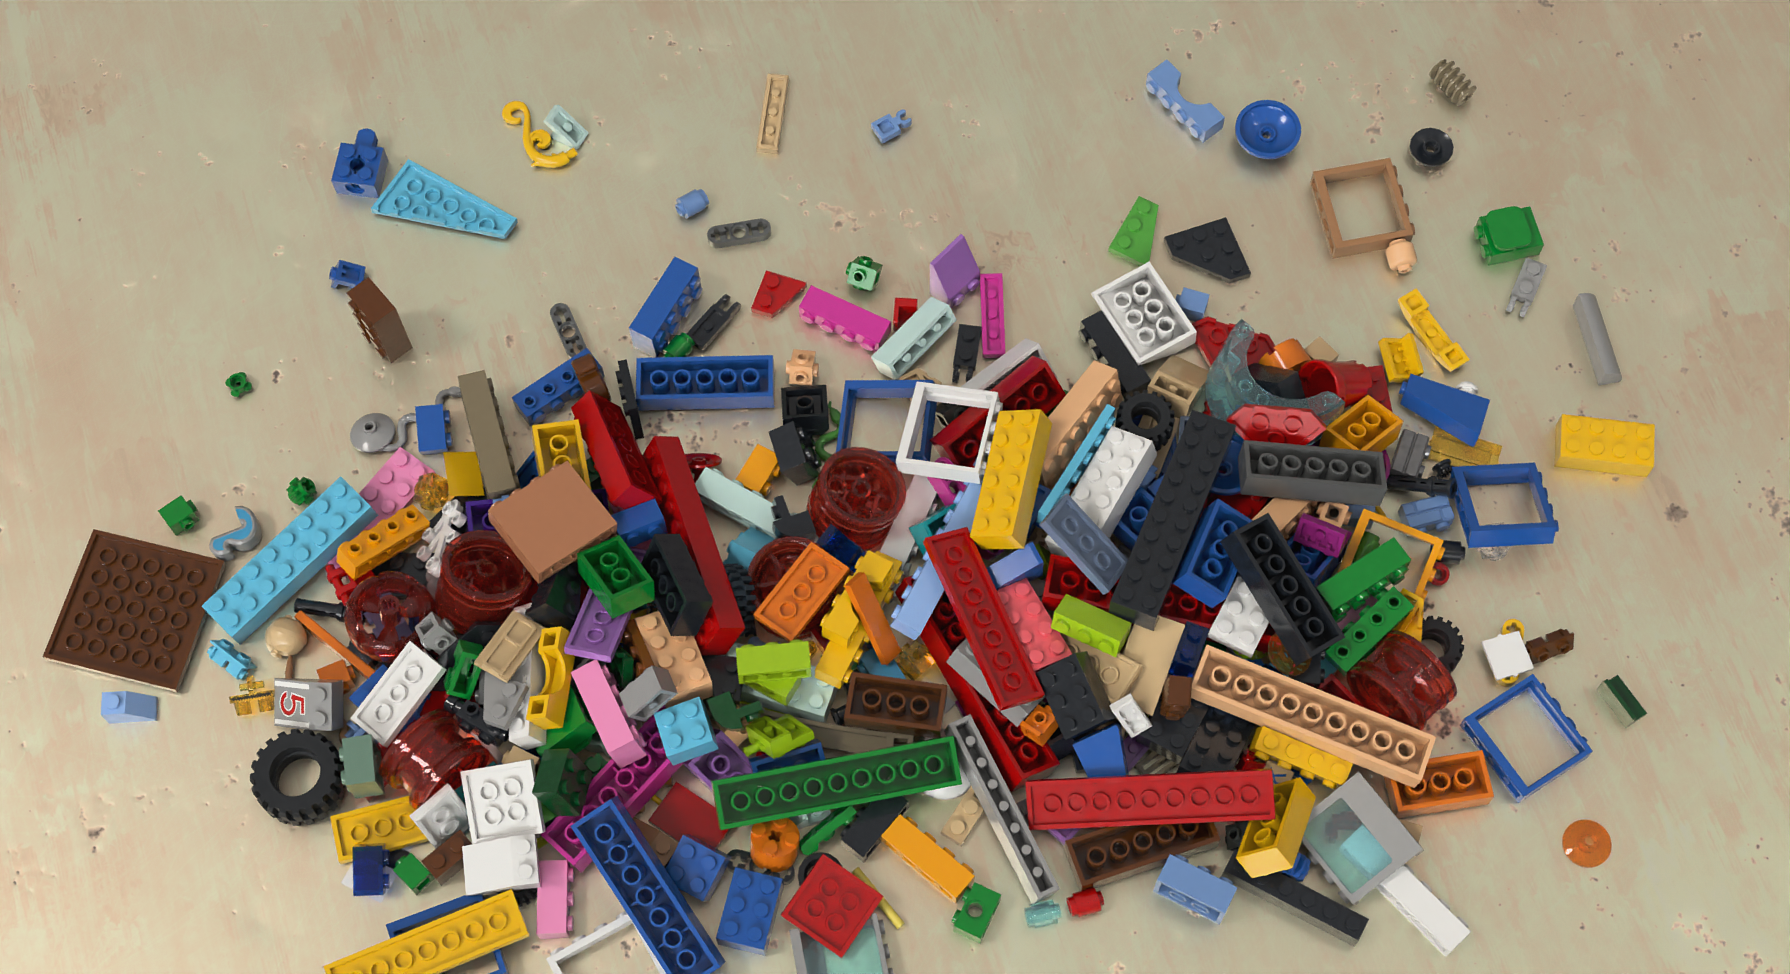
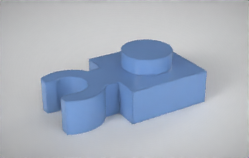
[871,109,912,144]

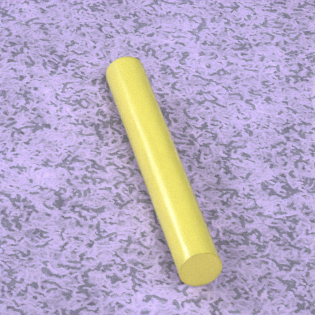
[852,867,905,930]

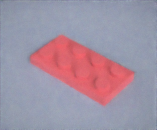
[997,578,1072,673]

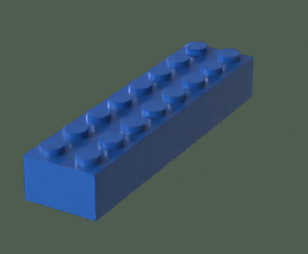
[571,796,726,974]

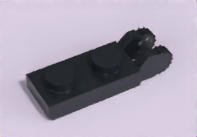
[687,294,741,351]
[952,324,982,383]

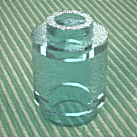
[1024,899,1062,929]

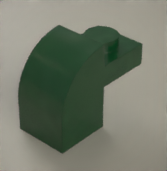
[707,691,765,732]

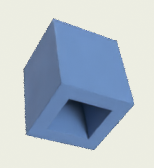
[1175,287,1210,322]

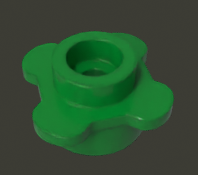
[225,372,252,397]

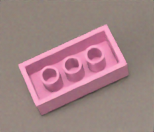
[571,660,647,769]

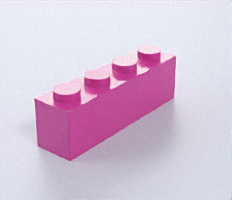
[799,285,891,351]

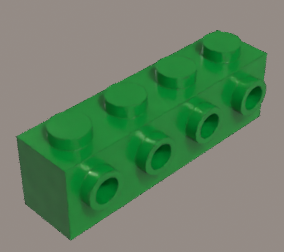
[1325,586,1414,677]

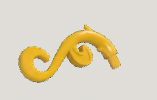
[502,101,578,168]

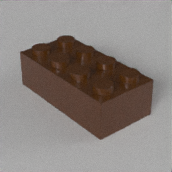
[346,277,413,363]
[844,672,947,738]

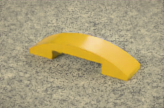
[1397,288,1470,372]

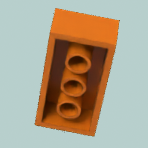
[1384,750,1494,818]

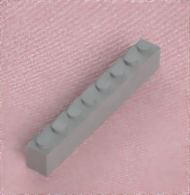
[944,714,1060,905]

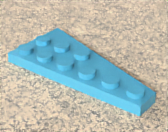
[371,159,518,239]
[1036,404,1116,523]

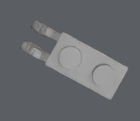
[1506,257,1547,317]

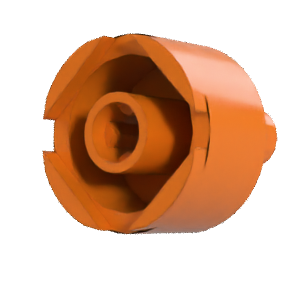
[1259,338,1311,373]
[750,818,800,872]

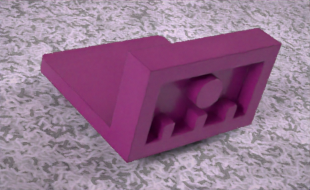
[1293,513,1352,558]

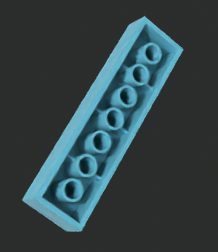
[202,476,378,645]

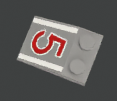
[274,678,343,731]

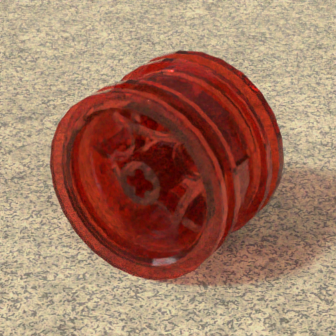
[806,447,906,553]
[435,530,532,634]

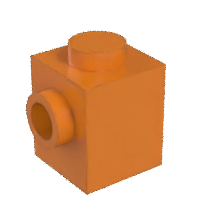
[316,659,357,695]

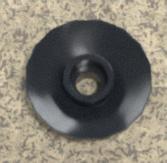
[1409,128,1454,167]

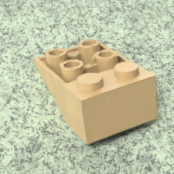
[1147,355,1213,419]

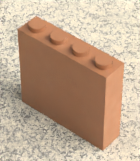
[488,461,617,584]

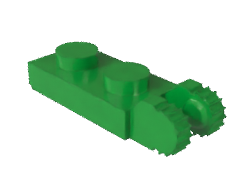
[799,805,857,856]

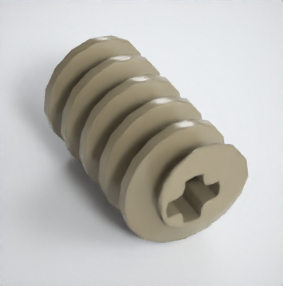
[1429,59,1477,106]

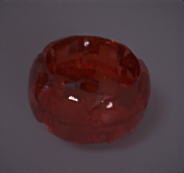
[344,571,437,663]

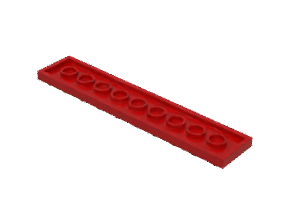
[1025,768,1276,830]

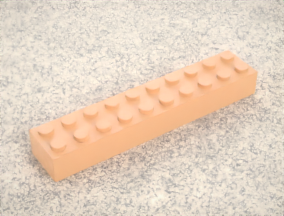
[1191,645,1436,788]

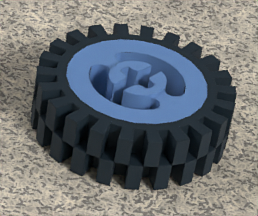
[723,563,756,637]

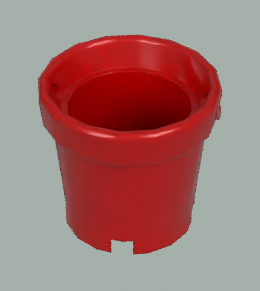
[1299,359,1372,419]

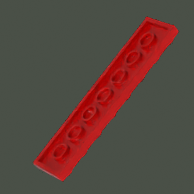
[923,527,1045,711]

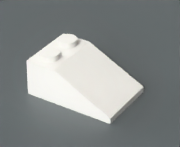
[462,834,541,896]

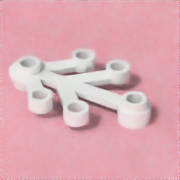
[416,499,467,578]

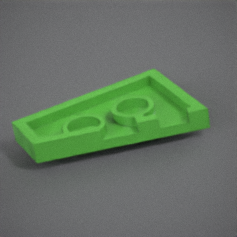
[1108,196,1159,266]

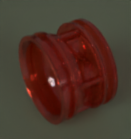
[1346,630,1457,730]

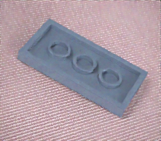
[1039,493,1128,595]

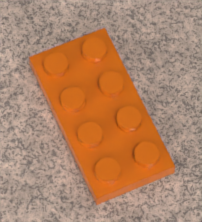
[753,542,850,642]

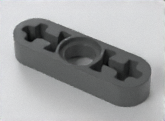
[707,218,771,248]
[550,303,587,359]

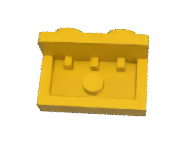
[1378,333,1424,383]

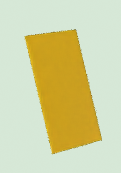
[443,452,484,496]

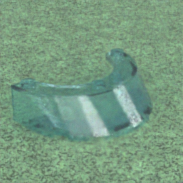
[1205,319,1345,446]

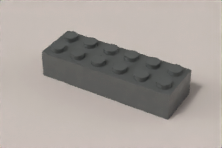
[1238,440,1387,506]

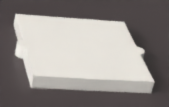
[1481,631,1534,681]

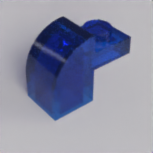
[816,524,867,573]

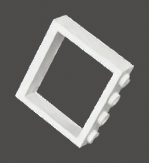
[896,381,1003,484]
[546,911,666,974]

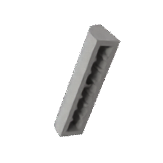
[1573,293,1622,386]

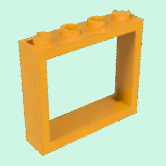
[1337,509,1445,600]

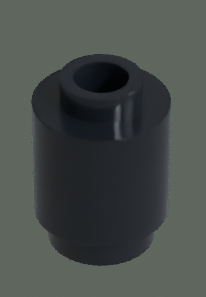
[1430,540,1465,565]

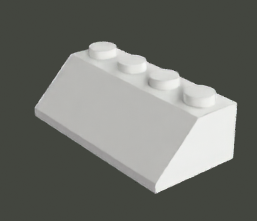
[961,338,1058,391]

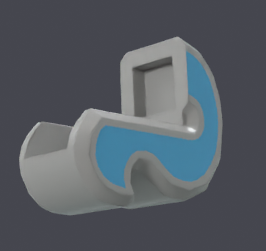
[209,506,262,561]

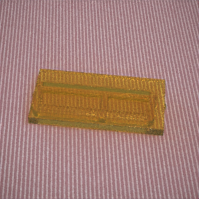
[1428,426,1502,467]

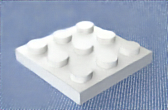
[460,759,546,844]

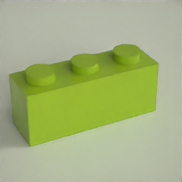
[1051,594,1132,657]
[736,639,812,684]

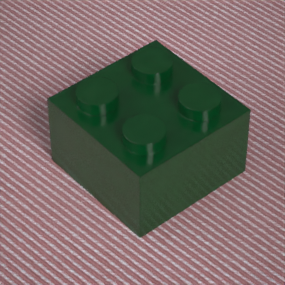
[532,748,593,816]

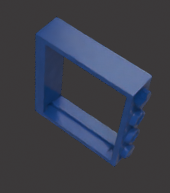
[835,380,937,467]
[1450,462,1559,548]
[1460,674,1593,803]
[386,894,509,974]

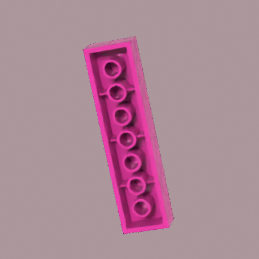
[541,705,715,873]

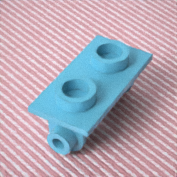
[207,639,257,680]

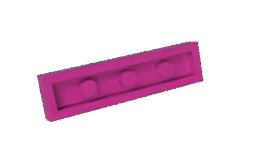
[980,273,1005,358]

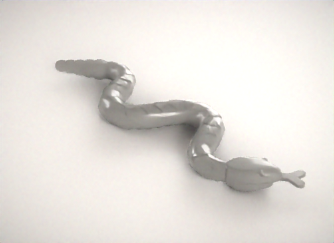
[380,386,461,452]

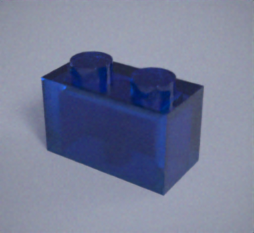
[1168,621,1210,678]
[352,843,390,896]

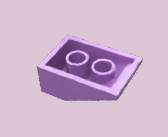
[930,234,980,308]
[683,728,752,793]

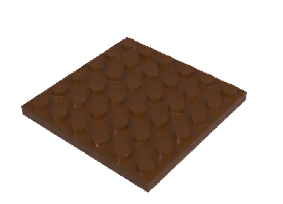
[43,529,226,693]

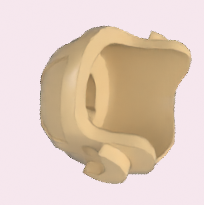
[265,615,307,658]

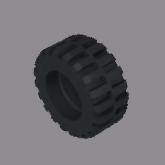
[250,729,346,826]

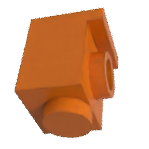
[1020,704,1059,747]

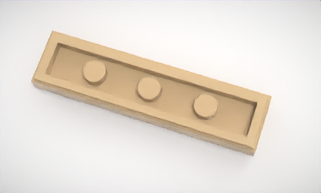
[756,74,789,154]

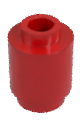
[1066,887,1104,917]

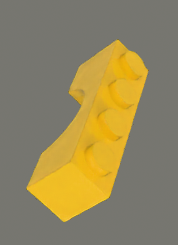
[820,550,894,649]
[526,626,575,730]

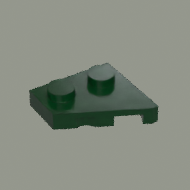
[609,644,635,691]

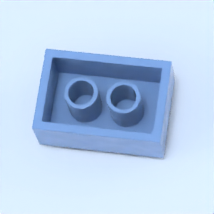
[1153,854,1238,925]

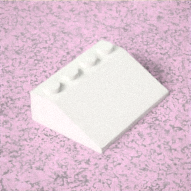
[1091,262,1197,366]

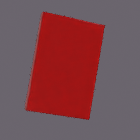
[648,782,732,848]

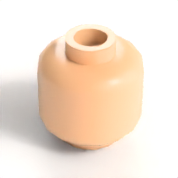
[1385,239,1417,273]

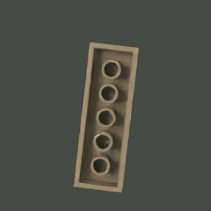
[458,370,520,500]

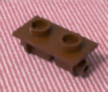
[1525,629,1574,664]

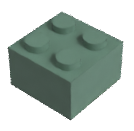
[339,734,385,798]

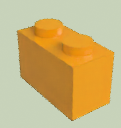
[735,444,781,496]

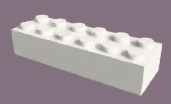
[1045,426,1157,557]

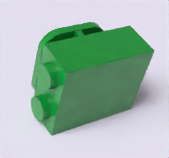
[1474,206,1544,266]
[536,684,597,757]

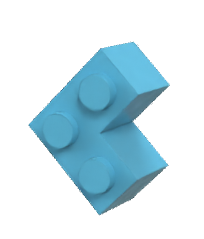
[723,527,775,585]

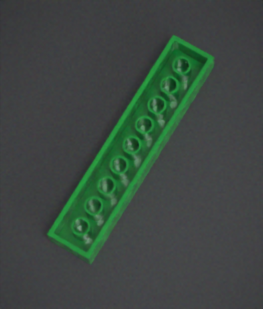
[711,735,962,830]

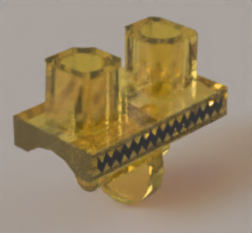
[229,675,274,716]

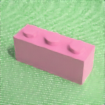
[536,860,575,939]

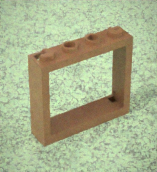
[1310,158,1415,259]

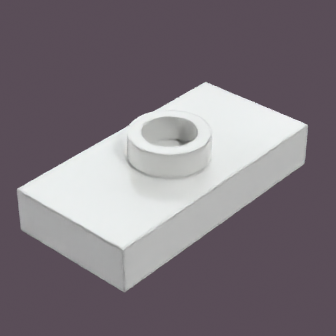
[1109,693,1152,738]

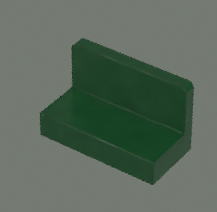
[1596,675,1647,728]

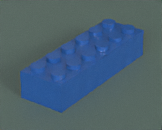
[636,355,774,411]

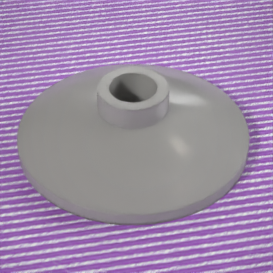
[350,413,395,453]

